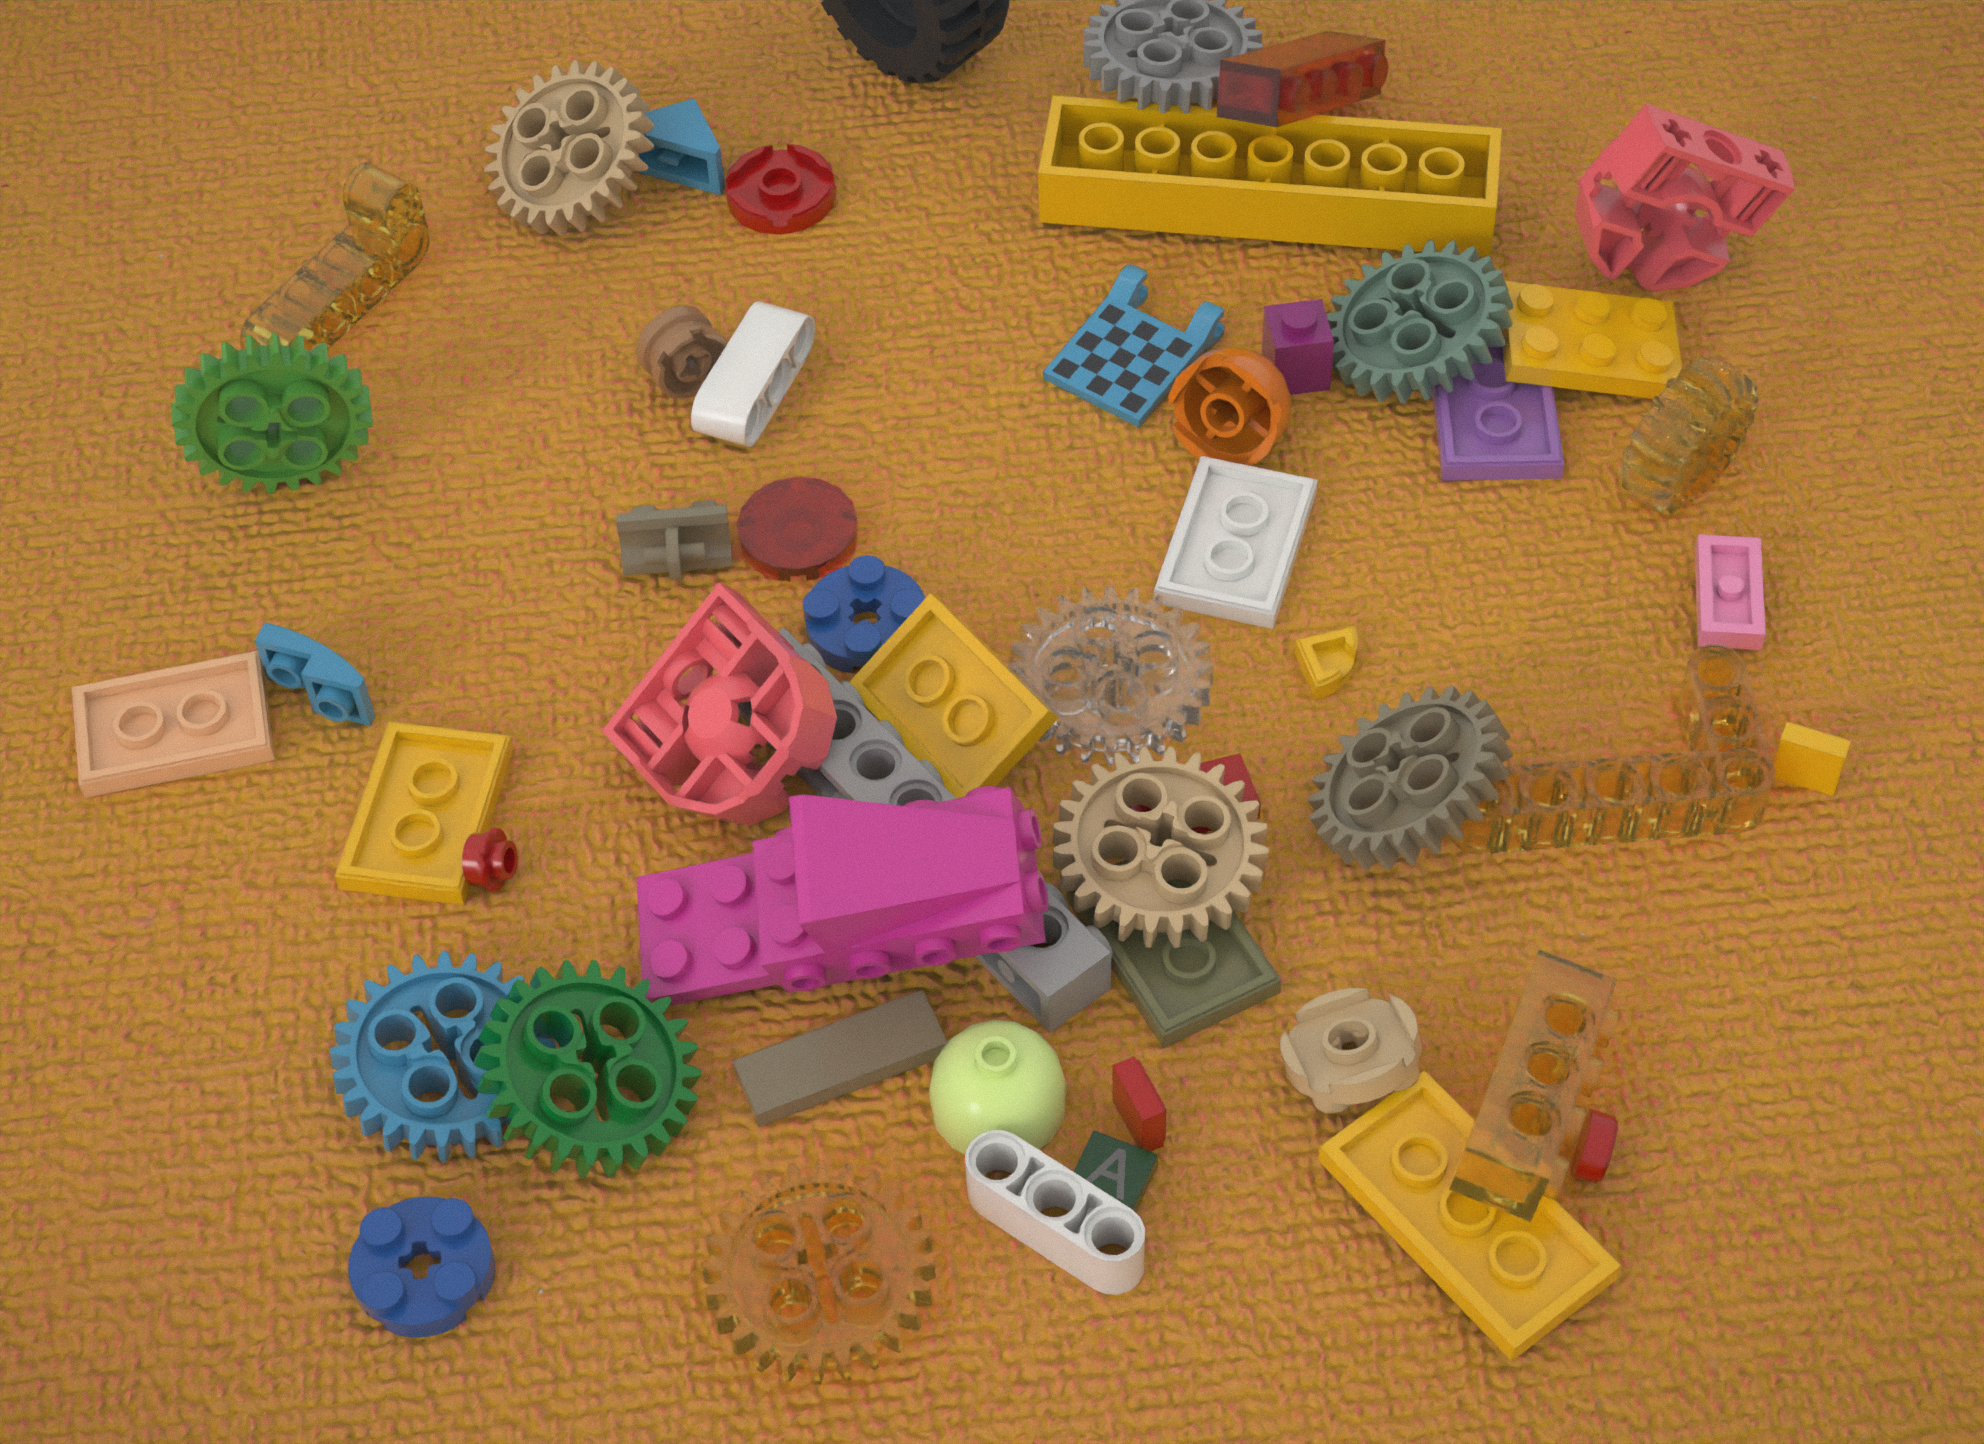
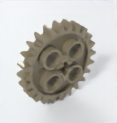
[1308,686,1513,871]

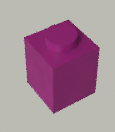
[1261,299,1334,395]

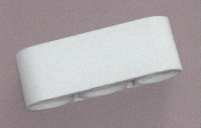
[691,301,815,447]
[965,1130,1145,1295]

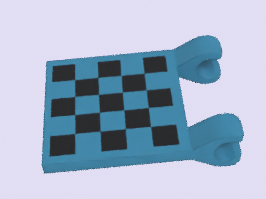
[1043,264,1225,428]

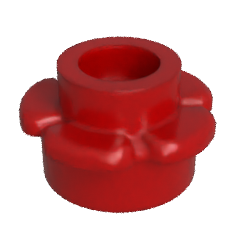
[462,827,518,892]

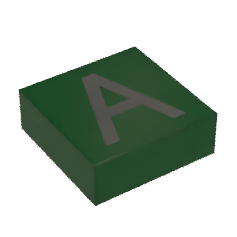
[1074,1130,1158,1213]

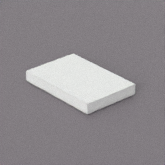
[1154,456,1318,629]

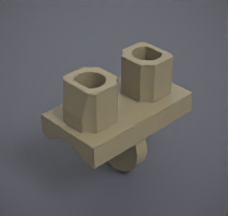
[616,500,733,581]

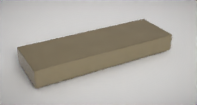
[733,990,947,1127]

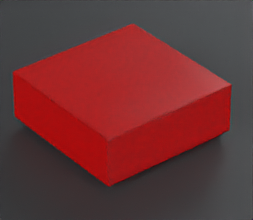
[1112,1056,1167,1151]

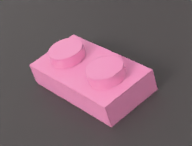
[1695,534,1766,650]

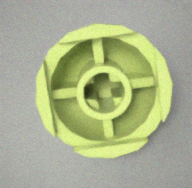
[929,1020,1067,1155]

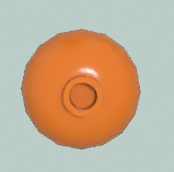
[1168,346,1291,466]

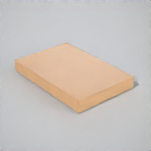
[72,651,275,798]

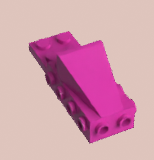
[637,786,1049,1006]

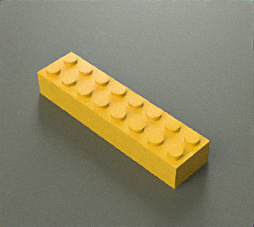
[1038,95,1502,257]

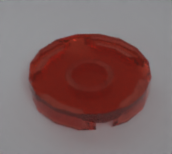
[737,477,858,582]

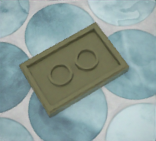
[1066,845,1281,1048]

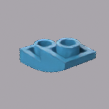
[255,622,376,726]

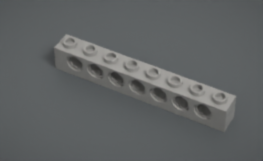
[738,627,1113,1033]

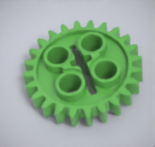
[171,333,373,494]

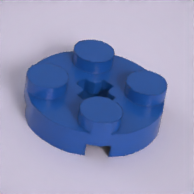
[803,555,925,673]
[348,1197,495,1338]

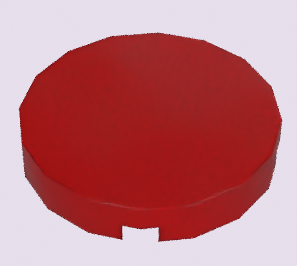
[725,144,836,235]

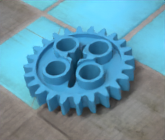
[330,951,556,1162]

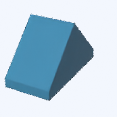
[635,98,725,195]

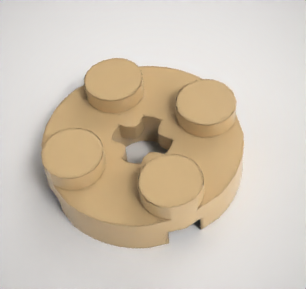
[1280,988,1422,1113]

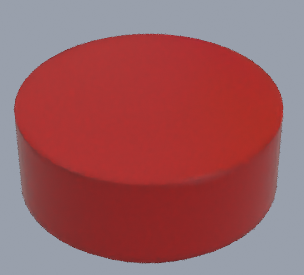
[1571,1109,1618,1184]

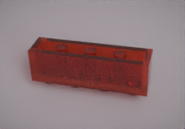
[1216,30,1388,127]

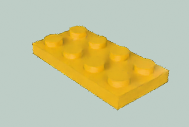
[1318,1070,1621,1361]

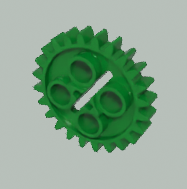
[474,960,701,1178]

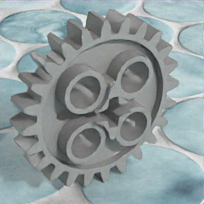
[1083,0,1263,114]

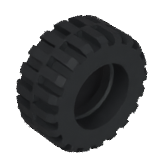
[821,0,1010,83]

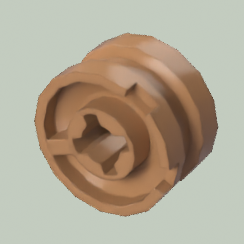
[636,305,728,399]

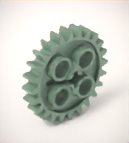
[1326,240,1513,404]

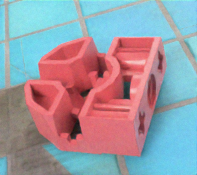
[1575,104,1795,292]
[602,583,837,826]

